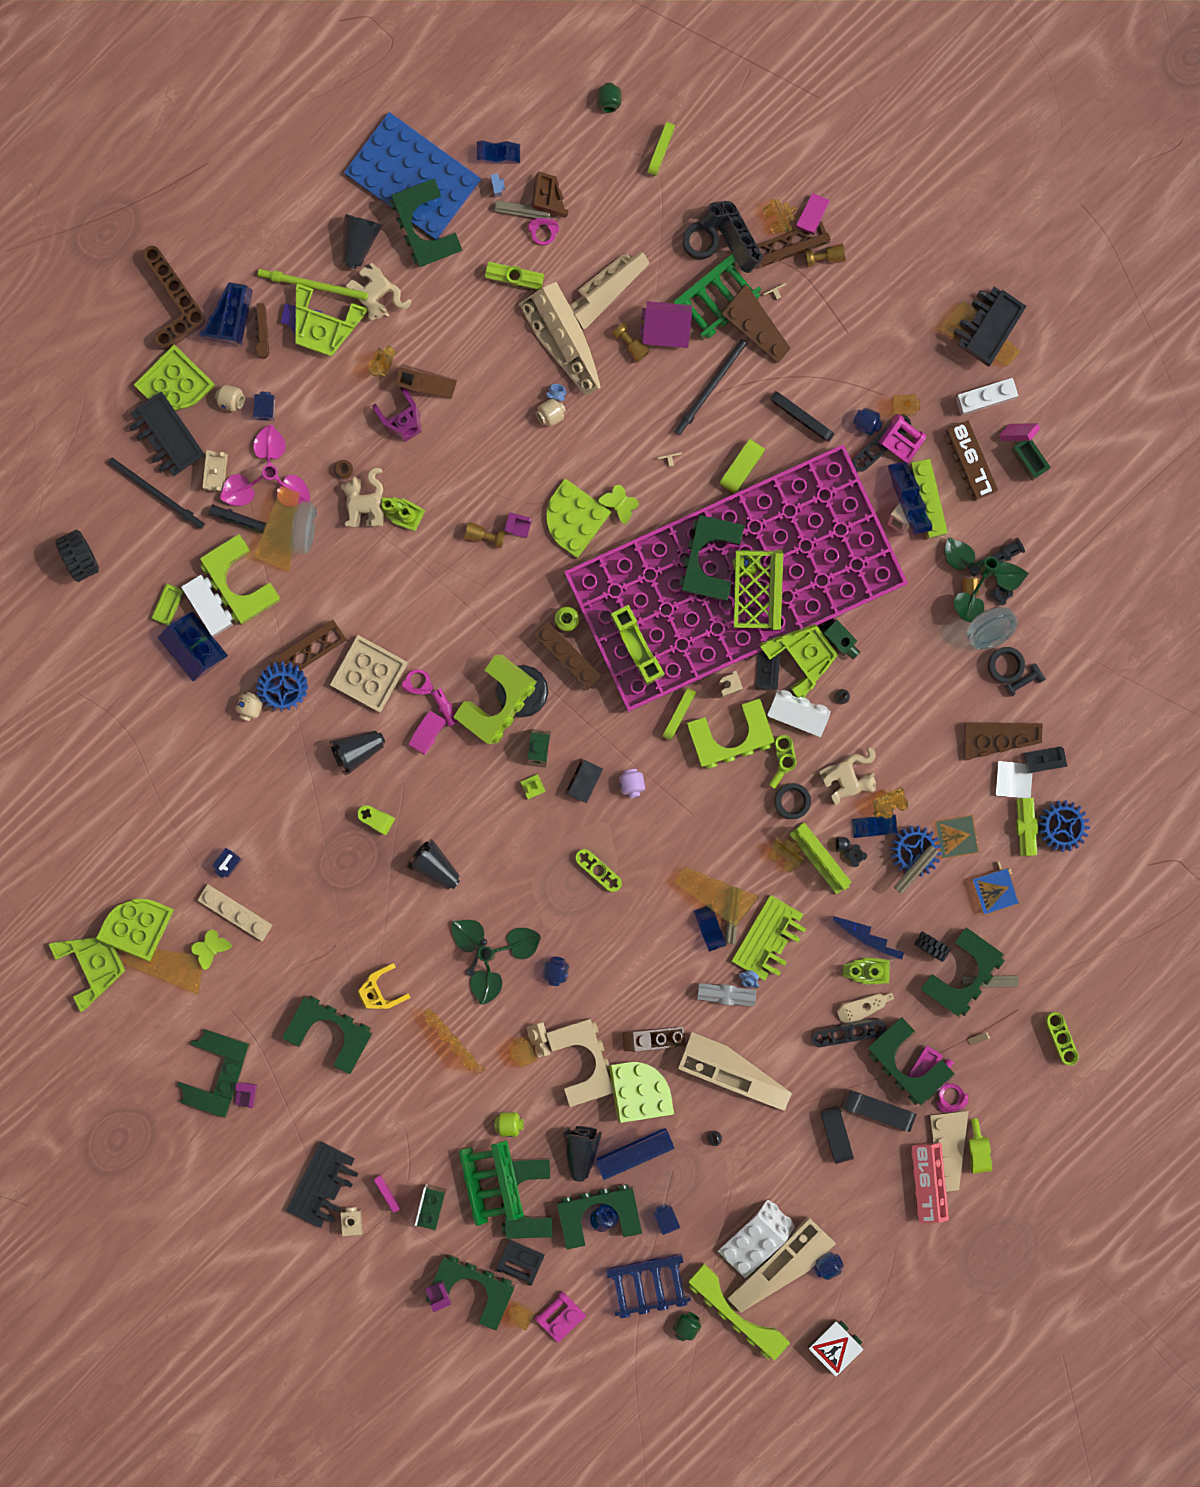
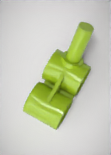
[769,735,797,789]
[968,1118,992,1174]

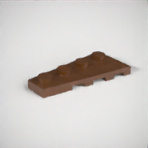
[720,284,790,363]
[964,722,1043,761]

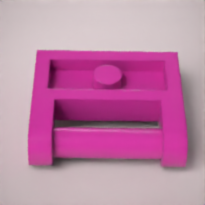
[879,414,926,464]
[534,1291,586,1343]

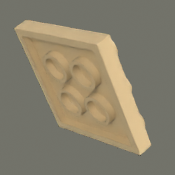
[330,635,408,713]

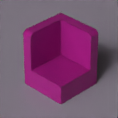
[505,512,532,538]
[235,1082,258,1108]
[425,1281,452,1312]

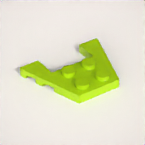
[295,283,368,357]
[759,624,838,698]
[49,937,126,1012]

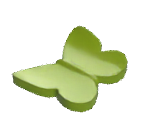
[599,485,639,524]
[191,930,232,970]

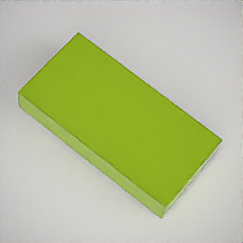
[152,583,184,626]

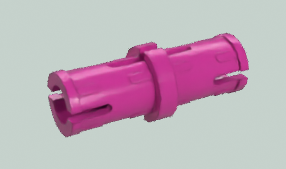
[430,688,459,727]

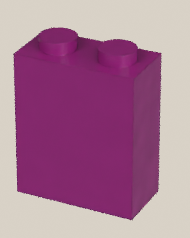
[639,301,692,348]

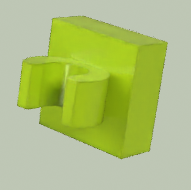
[520,774,546,800]

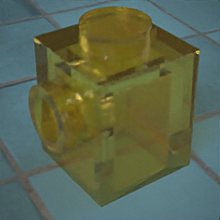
[892,394,920,417]
[509,1037,537,1068]
[508,1302,535,1331]

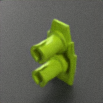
[382,497,425,531]
[843,957,890,984]

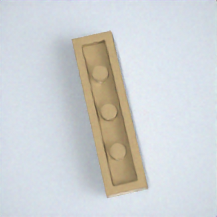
[197,884,273,941]

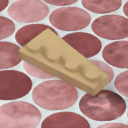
[930,1111,969,1192]

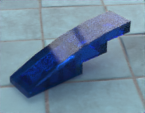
[888,461,933,535]
[832,916,904,960]

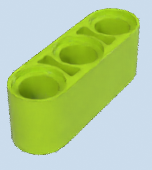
[719,439,766,494]
[1044,1011,1079,1066]

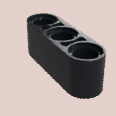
[820,1105,854,1165]

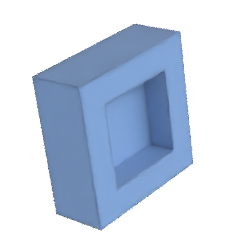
[491,173,505,197]

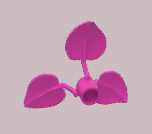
[220,424,310,507]

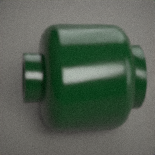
[597,83,622,113]
[673,1311,702,1341]

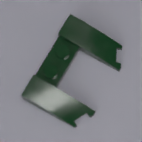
[178,1029,251,1118]

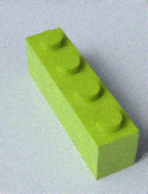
[909,459,948,540]

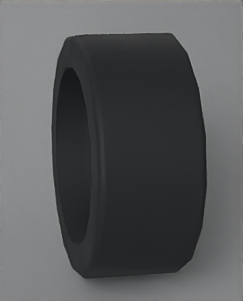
[683,221,719,260]
[988,647,1025,684]
[774,783,811,819]

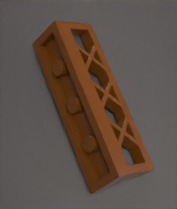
[757,221,831,269]
[269,620,347,679]

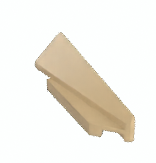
[569,252,649,329]

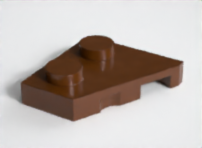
[531,171,568,218]

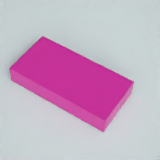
[796,193,830,235]
[999,423,1040,441]
[374,1174,401,1212]

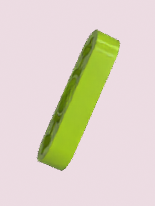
[647,122,676,176]
[662,688,696,741]
[576,849,622,892]

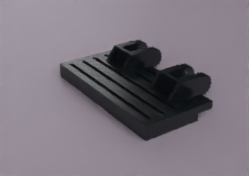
[953,286,1027,367]
[129,391,205,476]
[286,1141,358,1228]

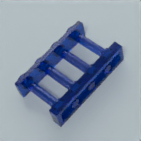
[596,1128,675,1180]
[606,1253,691,1318]

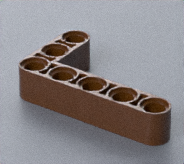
[143,246,206,350]

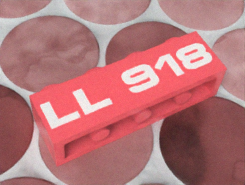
[911,1143,949,1223]

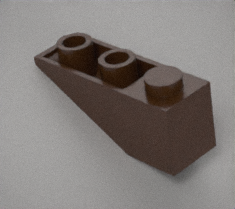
[395,364,457,399]
[622,1027,685,1052]

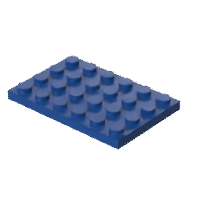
[344,112,481,240]

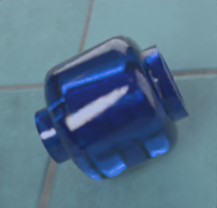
[853,407,883,436]
[543,956,569,986]
[590,1204,618,1232]
[814,1252,844,1280]

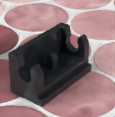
[756,651,781,691]
[1024,746,1068,774]
[565,759,603,803]

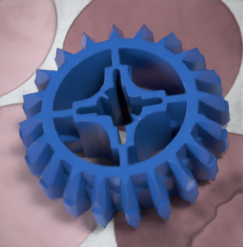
[256,660,308,712]
[1038,800,1090,852]
[890,825,942,877]

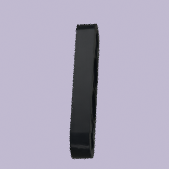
[769,391,835,442]
[852,415,911,472]
[811,1018,886,1047]

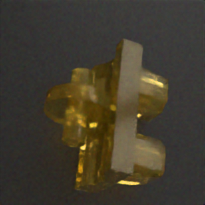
[763,198,797,234]
[368,345,397,377]
[873,787,908,819]
[767,838,804,873]

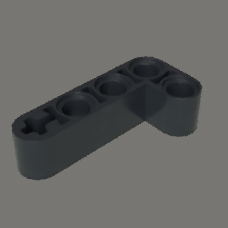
[699,201,763,273]
[840,1088,917,1132]

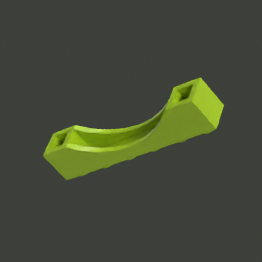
[688,1263,790,1361]

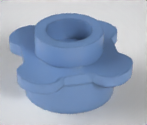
[546,384,567,401]
[739,970,759,988]

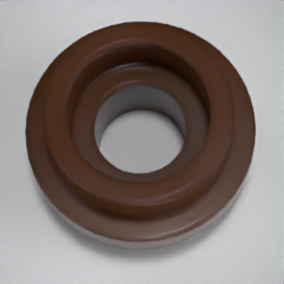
[334,460,353,479]

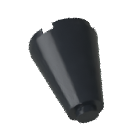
[342,214,382,269]
[329,730,385,776]
[406,838,460,890]
[563,1126,602,1182]

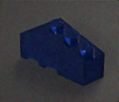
[199,282,253,346]

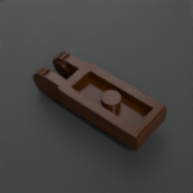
[254,303,269,359]

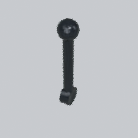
[467,939,487,976]

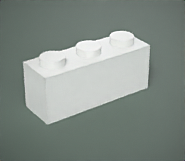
[955,378,1018,416]
[182,575,234,637]
[767,690,831,737]

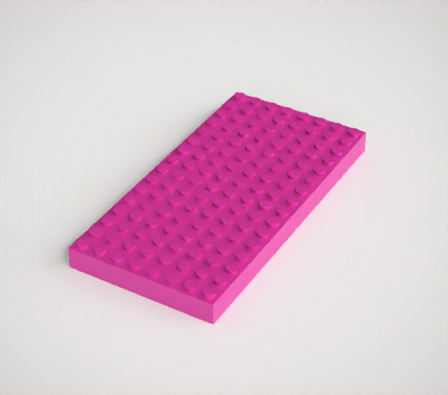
[564,444,908,713]

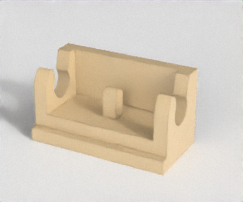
[203,450,228,492]
[718,671,743,698]

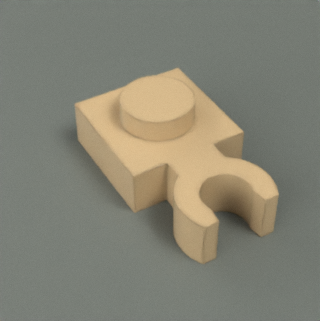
[526,1022,550,1058]

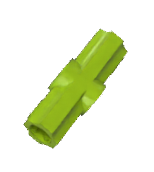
[485,262,545,290]
[1016,798,1038,856]

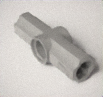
[697,983,756,1006]

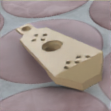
[837,992,894,1023]

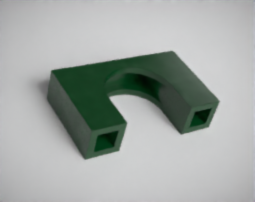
[389,178,463,267]
[679,515,745,602]
[921,927,1005,1018]
[282,995,373,1074]
[868,1017,955,1107]
[501,1158,553,1239]
[557,1184,642,1250]
[425,1254,515,1331]

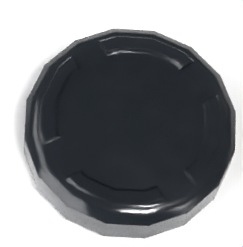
[496,665,549,718]

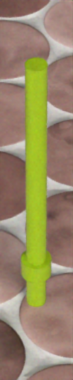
[258,269,368,300]

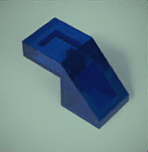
[477,140,520,164]
[852,814,898,838]
[694,905,727,952]

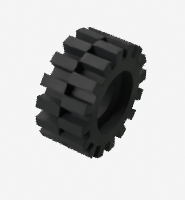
[914,931,951,962]

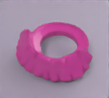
[527,218,560,245]
[401,669,434,695]
[937,1084,969,1113]

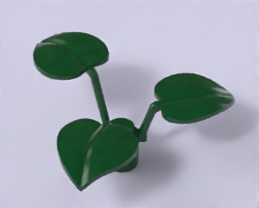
[944,537,1029,622]
[452,920,541,1005]

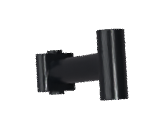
[1005,663,1046,697]

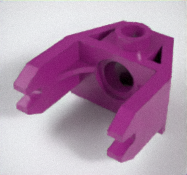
[372,387,421,442]

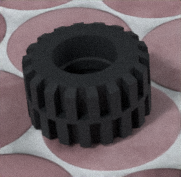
[56,529,99,582]

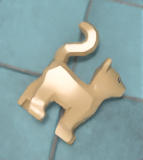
[346,263,411,321]
[341,467,384,527]
[819,747,876,805]

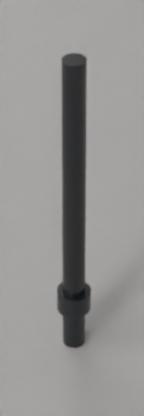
[674,339,747,436]
[108,457,205,530]

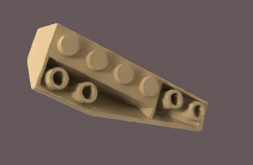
[519,282,601,396]
[677,1032,792,1111]
[727,1216,836,1312]

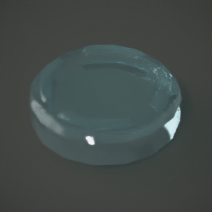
[291,501,317,555]
[966,607,1018,649]

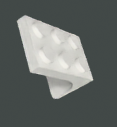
[718,1200,795,1278]

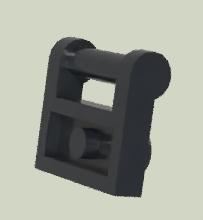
[496,1239,545,1286]

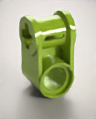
[358,805,396,835]

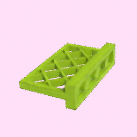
[734,550,783,630]
[789,822,852,894]

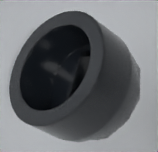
[834,689,850,705]
[835,836,851,852]
[707,1130,722,1146]

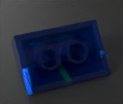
[158,611,228,682]

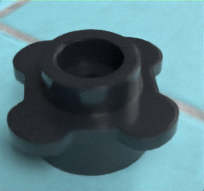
[990,584,1013,605]
[844,844,867,867]

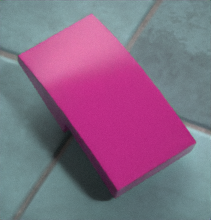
[409,711,446,755]

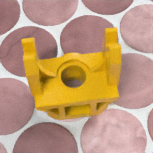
[357,963,410,1009]

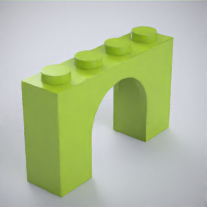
[200,534,282,625]
[611,605,664,686]
[454,655,537,744]
[687,699,775,769]

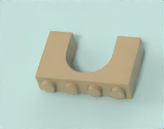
[546,1018,613,1107]

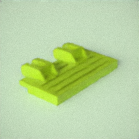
[732,895,806,981]

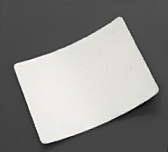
[996,761,1032,798]

